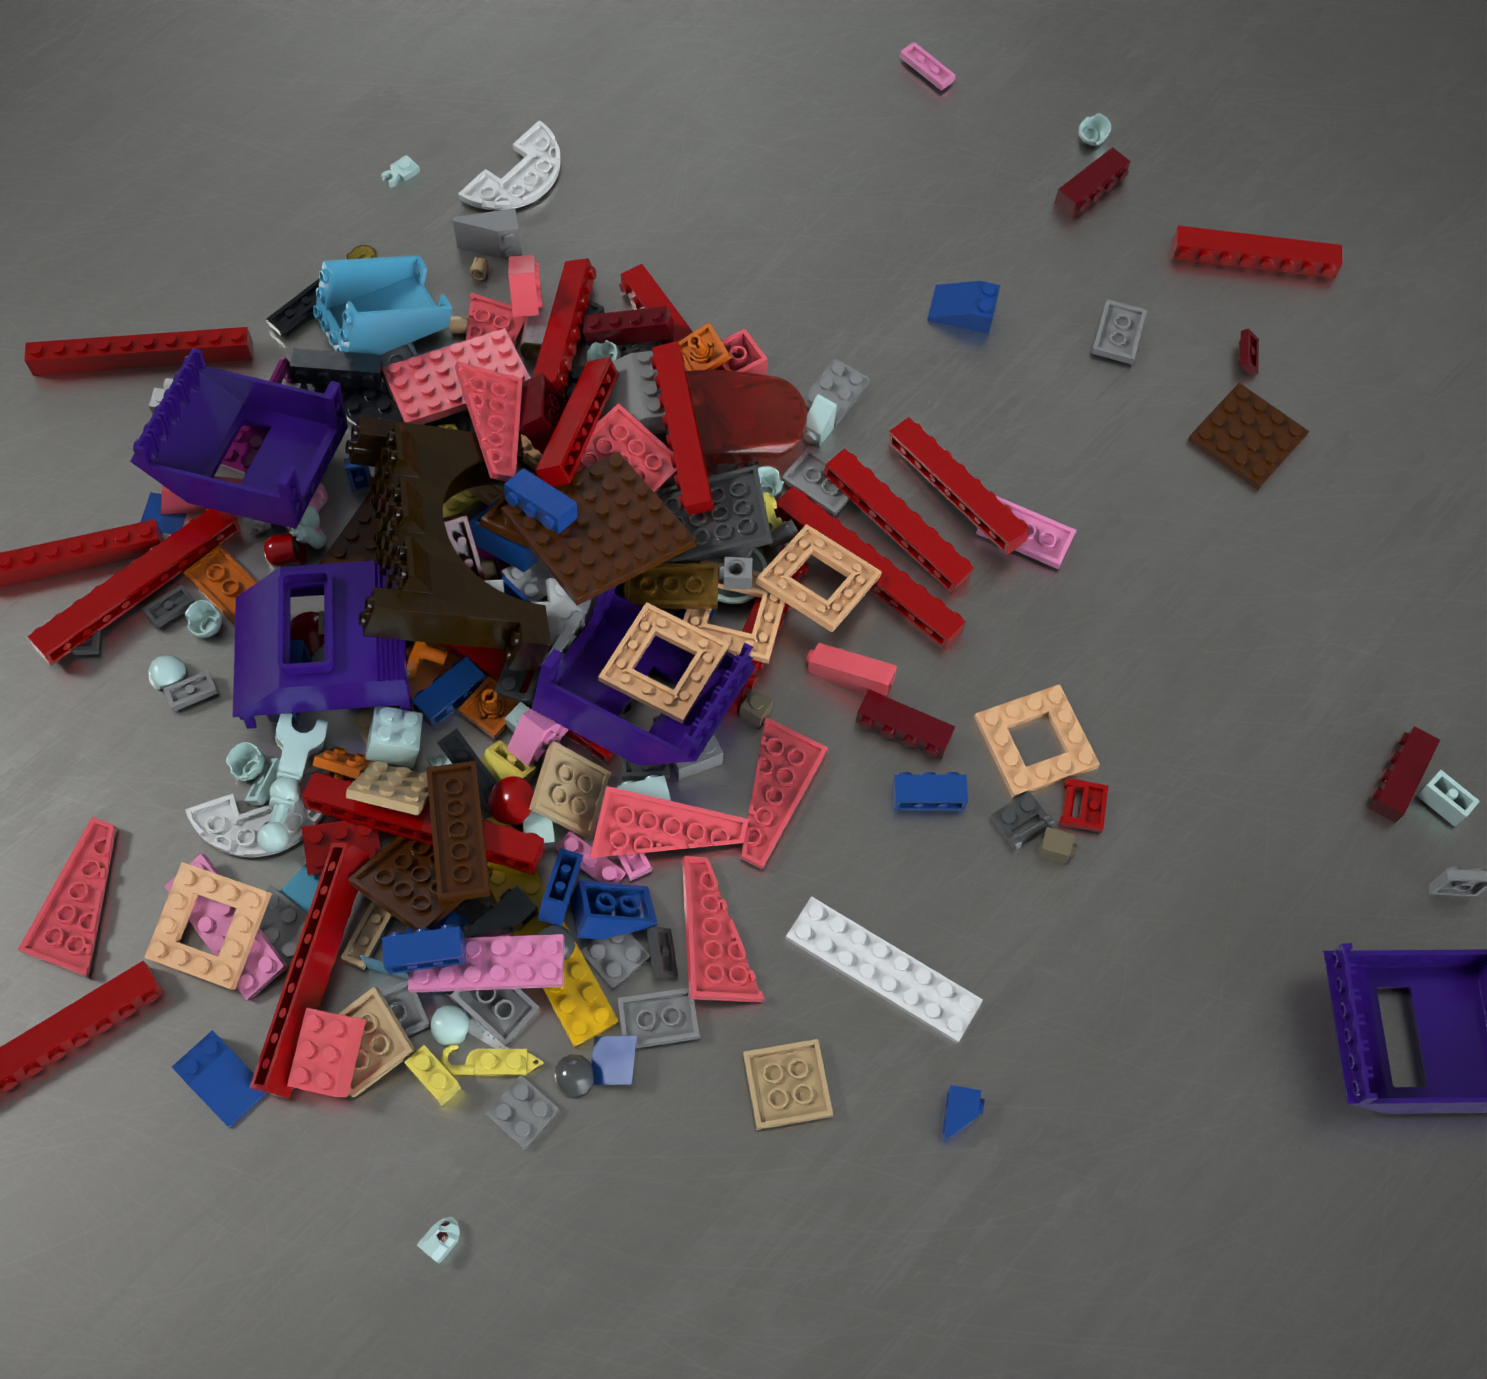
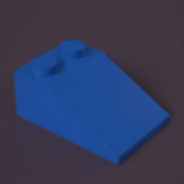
[927,281,1000,334]
[570,880,658,939]
[172,1030,266,1128]

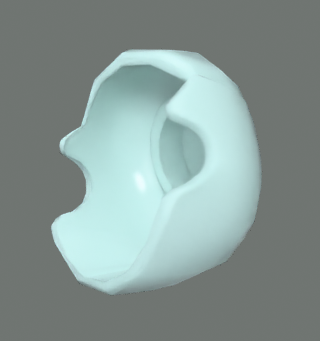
[1078,113,1111,146]
[586,340,621,362]
[758,466,784,500]
[185,600,223,638]
[148,655,186,690]
[226,741,265,781]
[430,1004,470,1046]

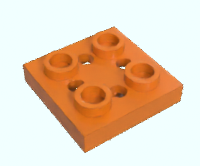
[679,322,731,382]
[406,641,448,679]
[458,676,519,740]
[312,747,376,781]

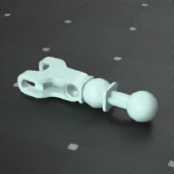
[257,713,328,853]

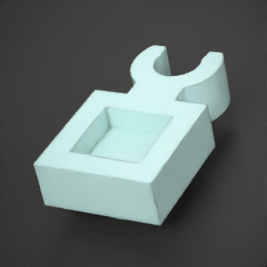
[381,155,420,188]

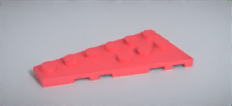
[465,293,526,413]
[455,361,523,482]
[741,717,828,870]
[589,786,749,858]
[18,817,117,979]
[682,856,765,1003]

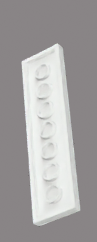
[785,896,983,1044]

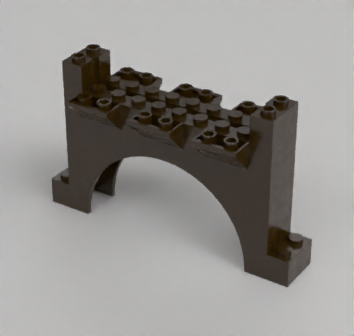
[345,416,551,672]

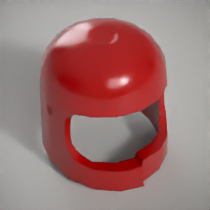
[264,533,307,568]

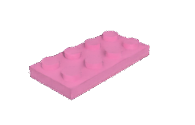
[976,496,1077,569]

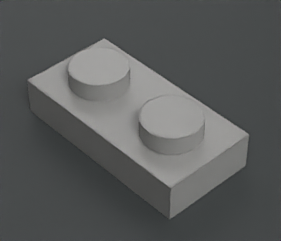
[163,670,218,712]

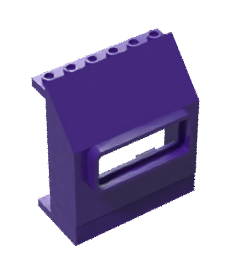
[130,348,348,529]
[233,561,412,729]
[532,587,756,766]
[1323,943,1487,1114]

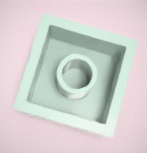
[365,706,423,768]

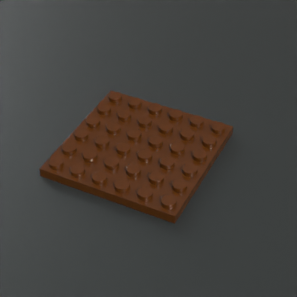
[501,453,697,606]

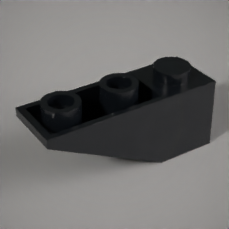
[462,886,539,938]

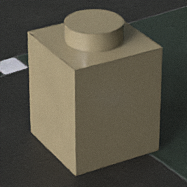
[739,688,773,729]
[1037,827,1077,864]

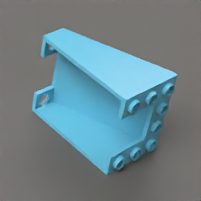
[313,255,453,355]

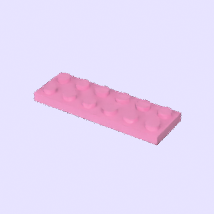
[164,854,288,1001]
[408,934,565,993]

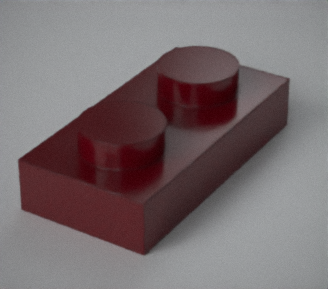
[1238,328,1259,376]

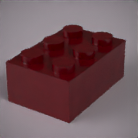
[519,372,567,455]

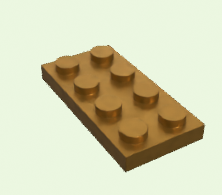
[624,563,719,609]

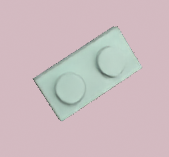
[244,758,280,806]

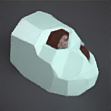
[417,1217,460,1264]

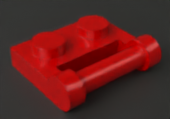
[1059,778,1109,833]

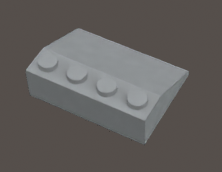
[598,351,666,435]

